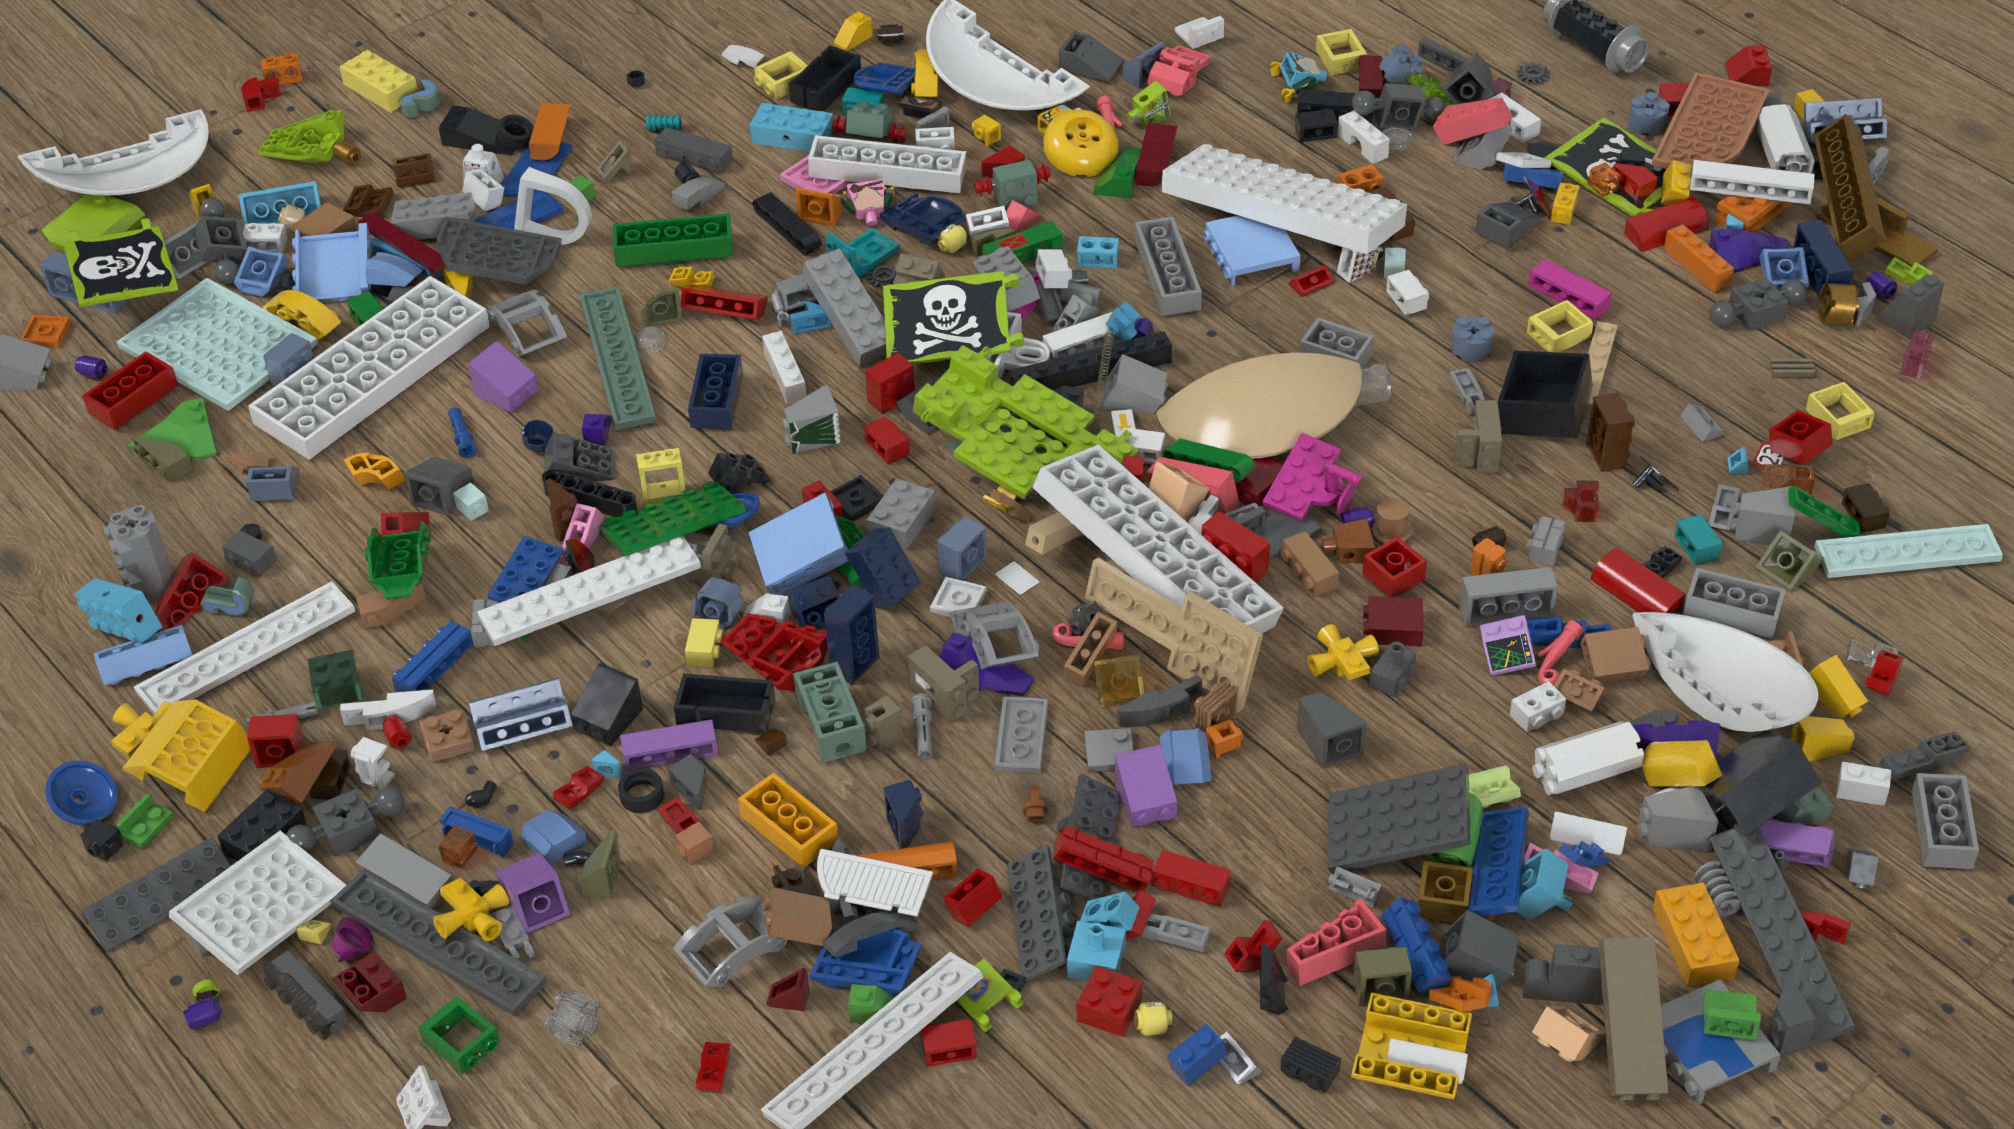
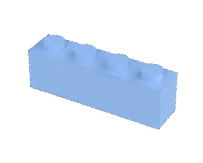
[94,625,192,685]

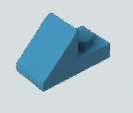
[789,301,832,335]

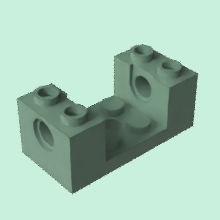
[793,661,867,763]

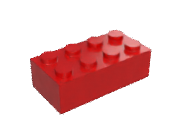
[82,351,178,430]

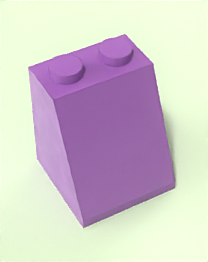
[468,341,539,413]
[1115,745,1177,828]
[495,853,571,934]

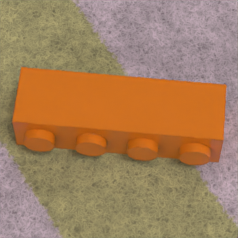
[1664,224,1734,293]

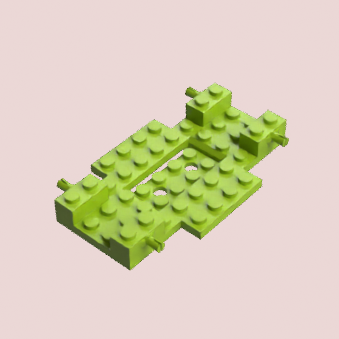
[913,345,1139,499]

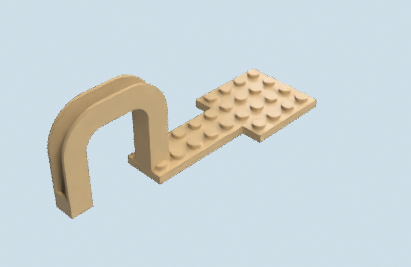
[1025,512,1263,713]

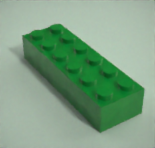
[613,213,734,267]

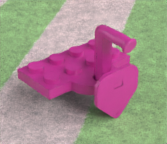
[1263,433,1362,522]

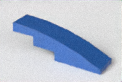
[1526,617,1612,648]

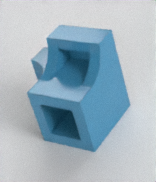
[1105,302,1140,342]

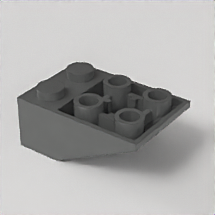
[1059,31,1124,82]
[1476,202,1542,248]
[544,432,613,481]

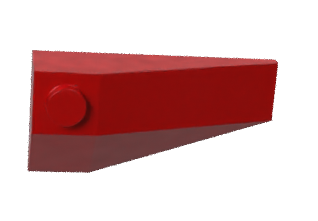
[154,552,229,632]

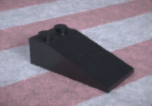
[438,105,525,156]

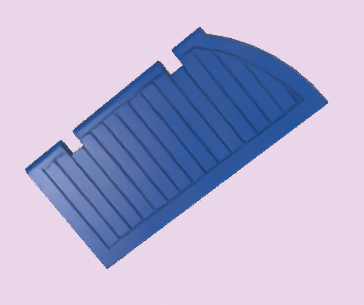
[501,143,573,197]

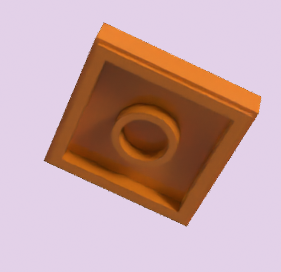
[20,315,72,349]

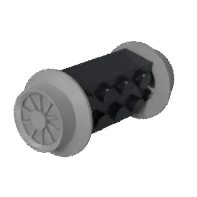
[1543,0,1650,73]

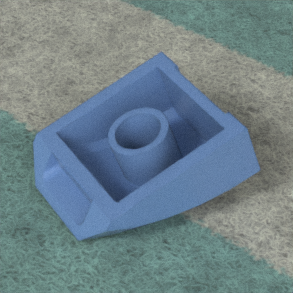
[234,247,289,297]
[1759,247,1809,291]
[366,252,423,287]
[1160,728,1211,785]
[520,810,588,866]

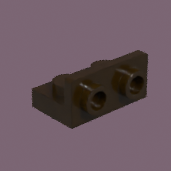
[771,865,818,896]

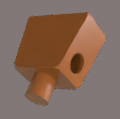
[1322,519,1375,563]

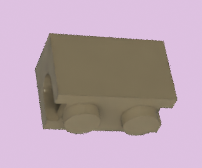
[864,696,903,753]

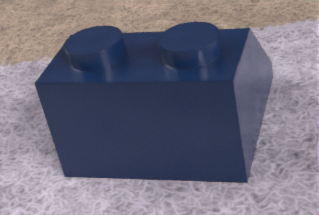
[883,779,923,849]

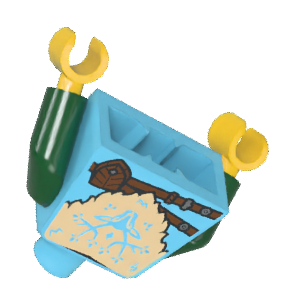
[1270,52,1327,104]

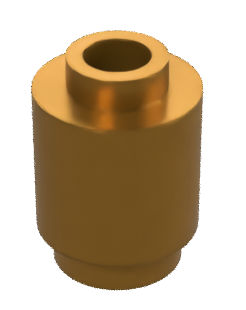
[333,142,361,165]

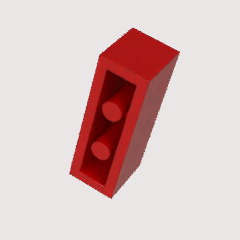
[1152,850,1231,907]

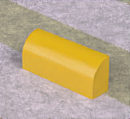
[1642,740,1722,786]

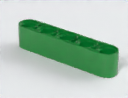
[1163,439,1255,482]

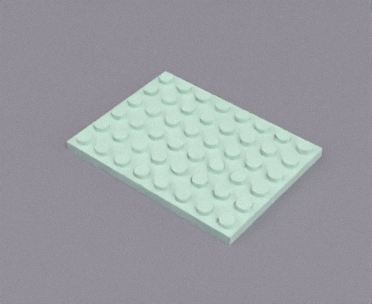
[117,278,318,411]

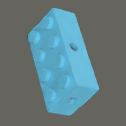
[749,103,834,152]
[74,578,162,643]

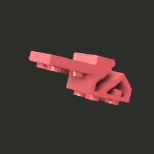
[1147,45,1212,96]

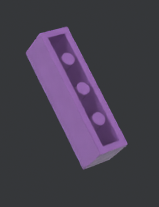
[620,720,718,771]
[1732,818,1835,867]

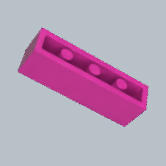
[1529,259,1612,320]

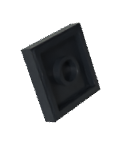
[830,475,883,521]

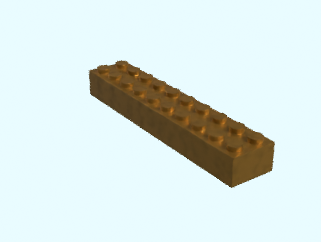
[1814,114,1886,263]

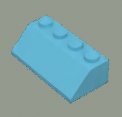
[238,181,322,227]

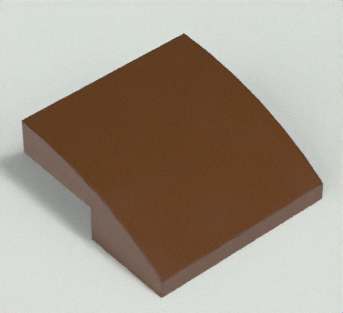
[393,153,435,187]
[343,184,394,217]

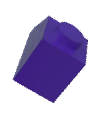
[582,414,612,446]

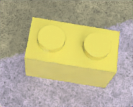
[685,618,724,668]

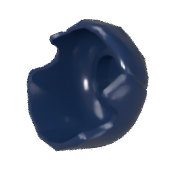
[522,420,553,452]

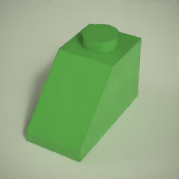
[848,984,895,1023]

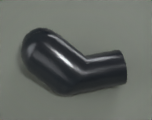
[465,780,497,806]
[563,851,592,867]

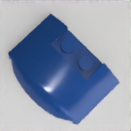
[854,63,916,96]
[809,928,922,995]

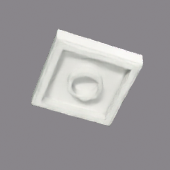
[1496,152,1552,168]
[930,577,987,617]

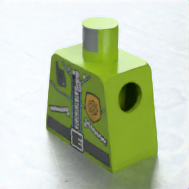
[1126,81,1171,127]

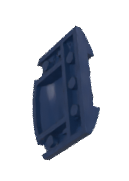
[880,193,966,243]

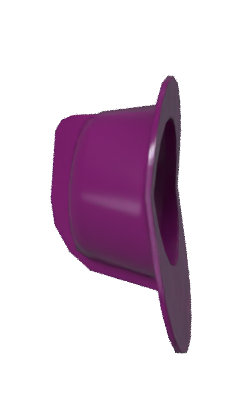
[331,917,372,963]

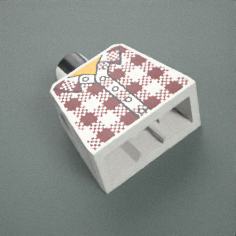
[1337,246,1384,283]

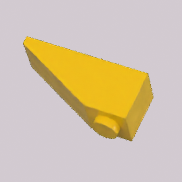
[442,268,474,300]

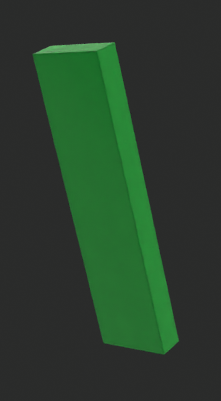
[1788,485,1860,538]

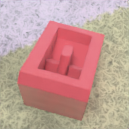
[1006,200,1040,234]

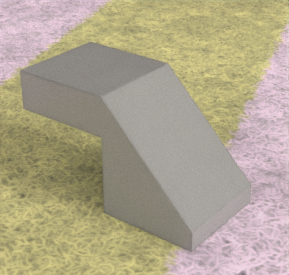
[1853,282,1876,326]
[1709,484,1741,531]

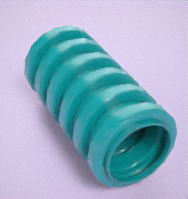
[646,114,682,131]

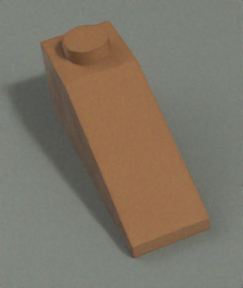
[356,580,426,630]

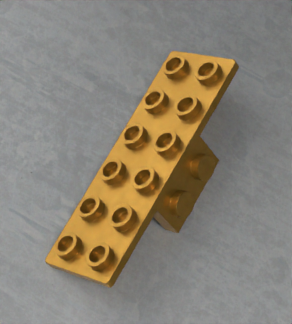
[1816,197,1938,267]

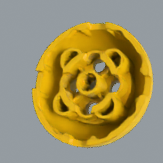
[1043,109,1119,177]

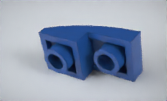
[1559,841,1609,867]

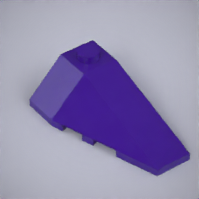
[1709,228,1791,273]
[939,632,1034,696]
[1632,720,1720,759]

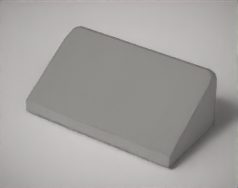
[1681,404,1725,442]
[1219,1031,1263,1085]

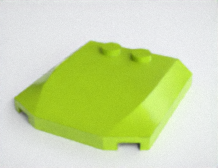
[42,194,146,252]

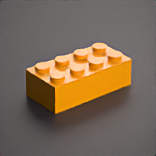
[738,772,839,869]
[1653,882,1739,987]

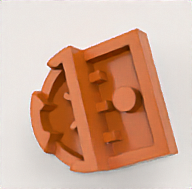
[1429,976,1491,1013]

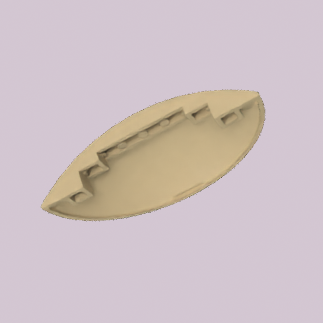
[1156,353,1362,459]

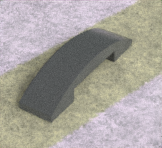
[823,911,921,957]

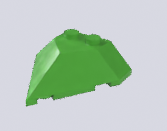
[127,397,217,460]

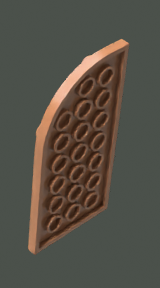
[1652,72,1770,173]

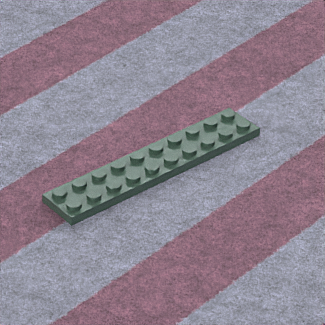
[579,287,656,430]

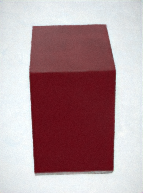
[766,968,810,1011]

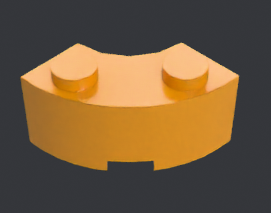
[344,453,406,490]

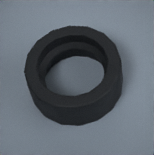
[496,115,534,150]
[618,768,664,813]

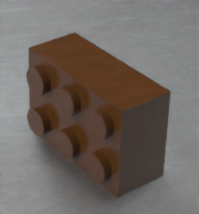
[1586,392,1635,472]

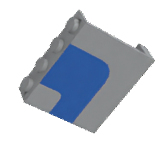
[1661,980,1781,1104]

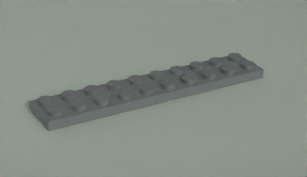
[1709,827,1856,1047]
[331,869,547,1016]

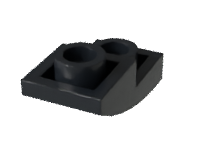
[1643,546,1683,578]

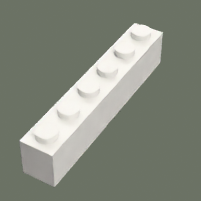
[1690,160,1814,204]

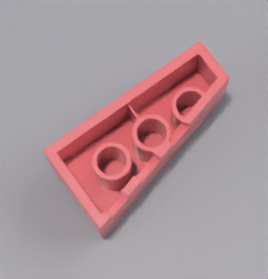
[1433,98,1513,145]
[1146,457,1240,515]
[1287,898,1386,986]

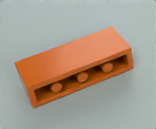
[529,103,571,160]
[857,841,958,880]

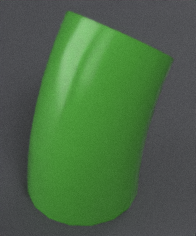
[1427,792,1483,868]

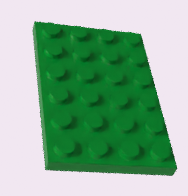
[599,481,746,557]

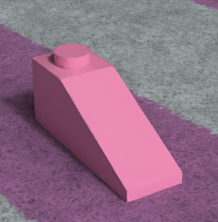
[558,504,605,566]

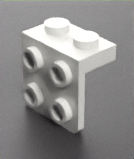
[1175,16,1224,49]

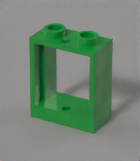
[418,996,500,1074]

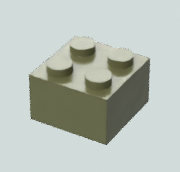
[1353,947,1412,1006]

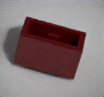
[332,951,407,1012]

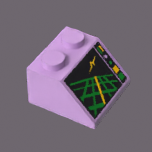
[1480,615,1536,676]

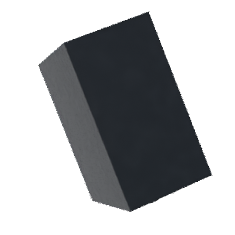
[1498,350,1593,438]
[1699,730,1822,835]

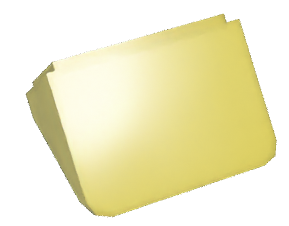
[296,919,332,945]

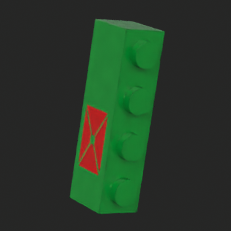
[982,221,1063,264]

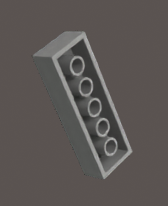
[1135,217,1202,316]
[803,248,887,367]

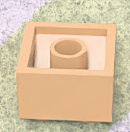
[1532,1006,1606,1062]

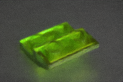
[1406,73,1453,104]

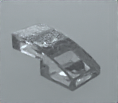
[1846,639,1899,667]

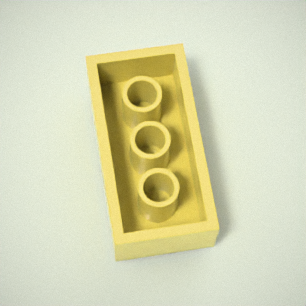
[339,50,418,113]

